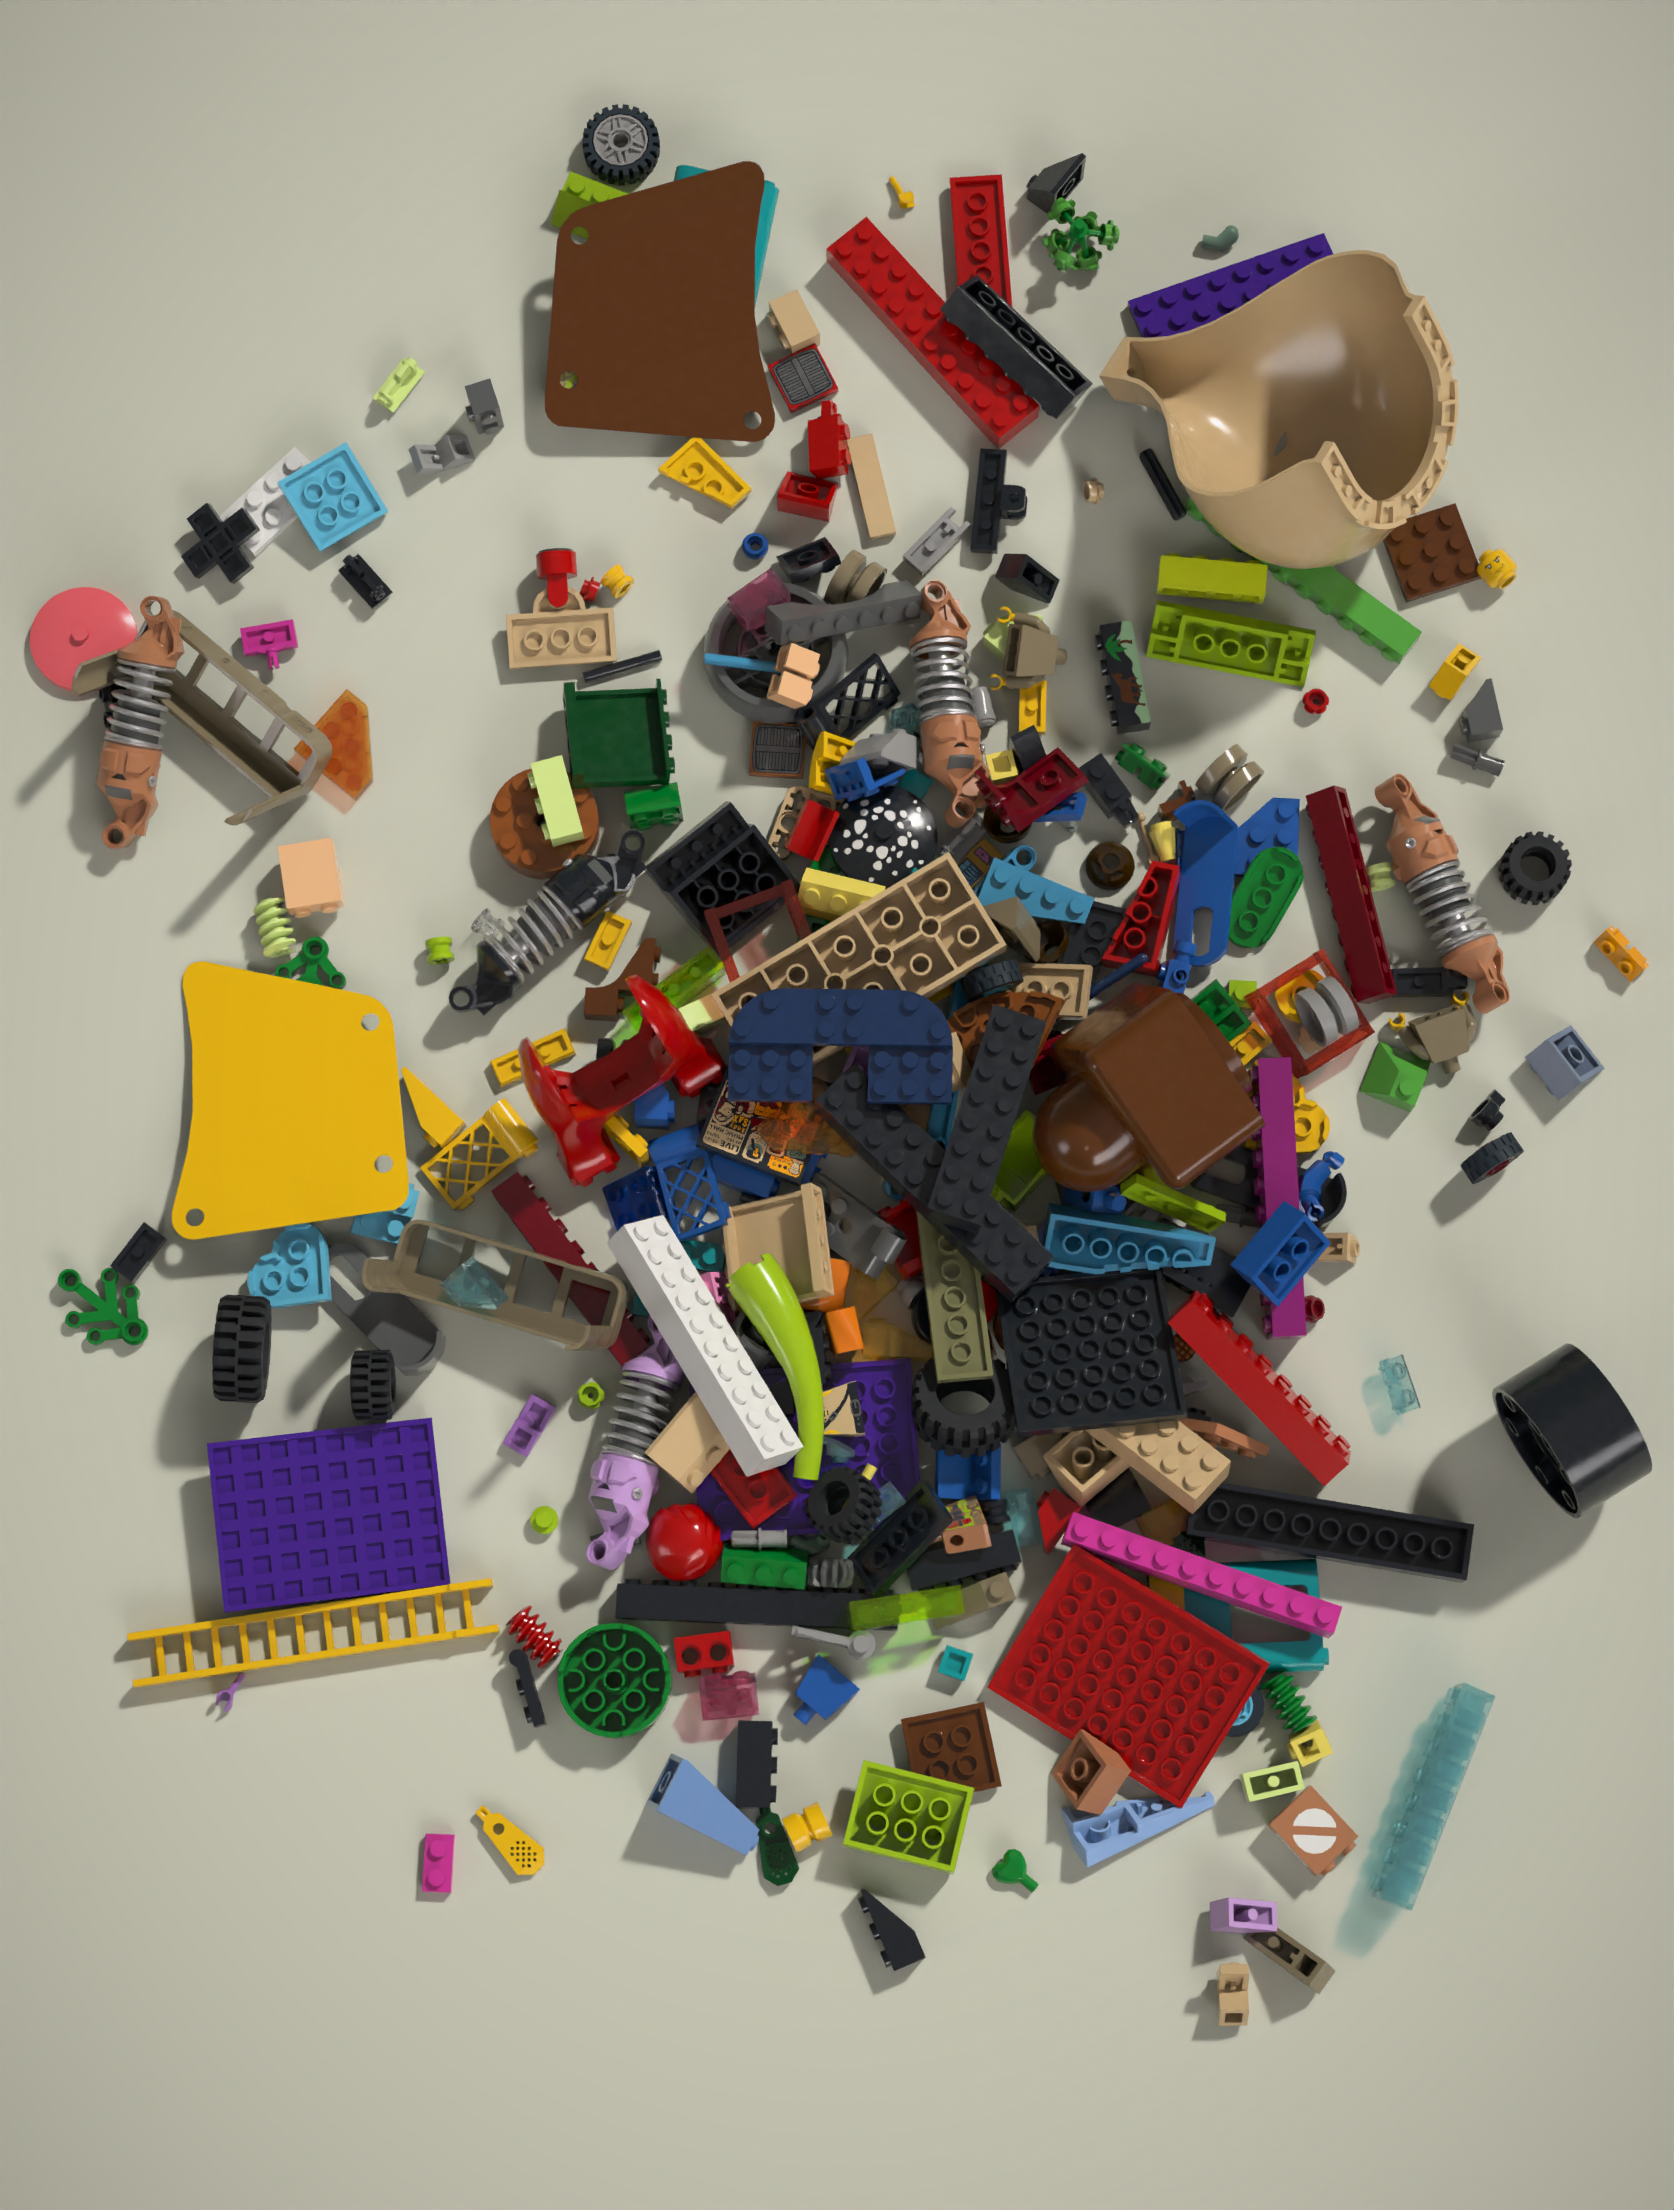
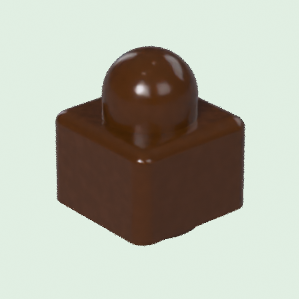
[1032,983,1265,1192]

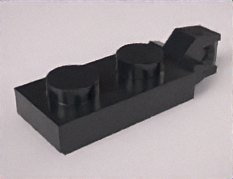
[1391,967,1468,998]

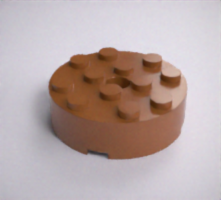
[490,768,600,880]

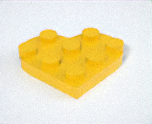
[1244,1073,1330,1154]

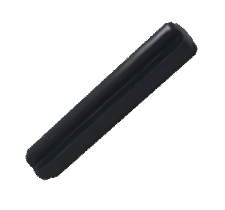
[1139,448,1187,521]

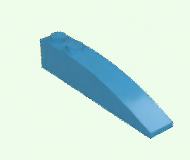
[1042,1203,1216,1274]

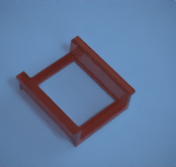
[704,879,811,983]
[1244,948,1375,1079]

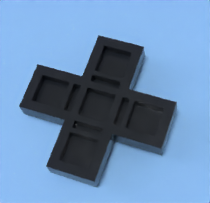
[181,503,260,584]

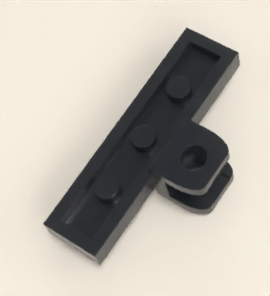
[970,448,1028,554]

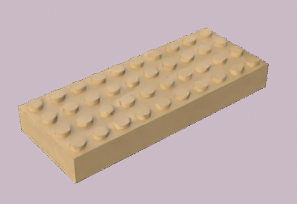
[711,852,1007,1067]

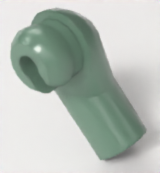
[1201,225,1239,251]

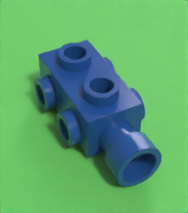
[1156,940,1197,994]

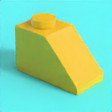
[1429,643,1481,701]

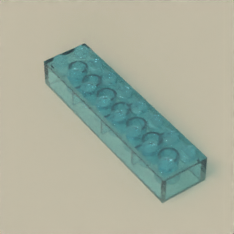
[1370,1682,1495,1911]

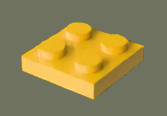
[603,1114,649,1169]

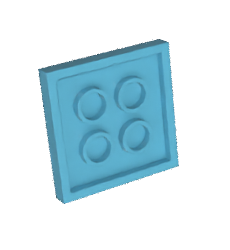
[277,442,388,553]

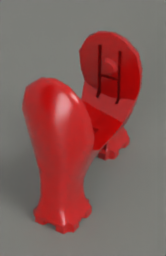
[518,975,727,1188]

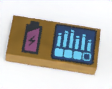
[957,838,1004,888]

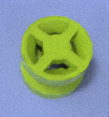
[425,936,455,965]

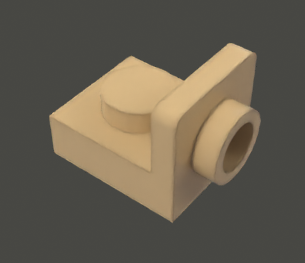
[1316,1232,1360,1264]

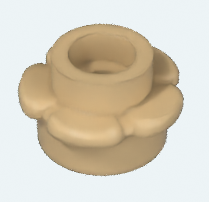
[1083,478,1104,504]

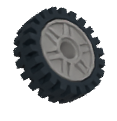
[582,104,660,186]

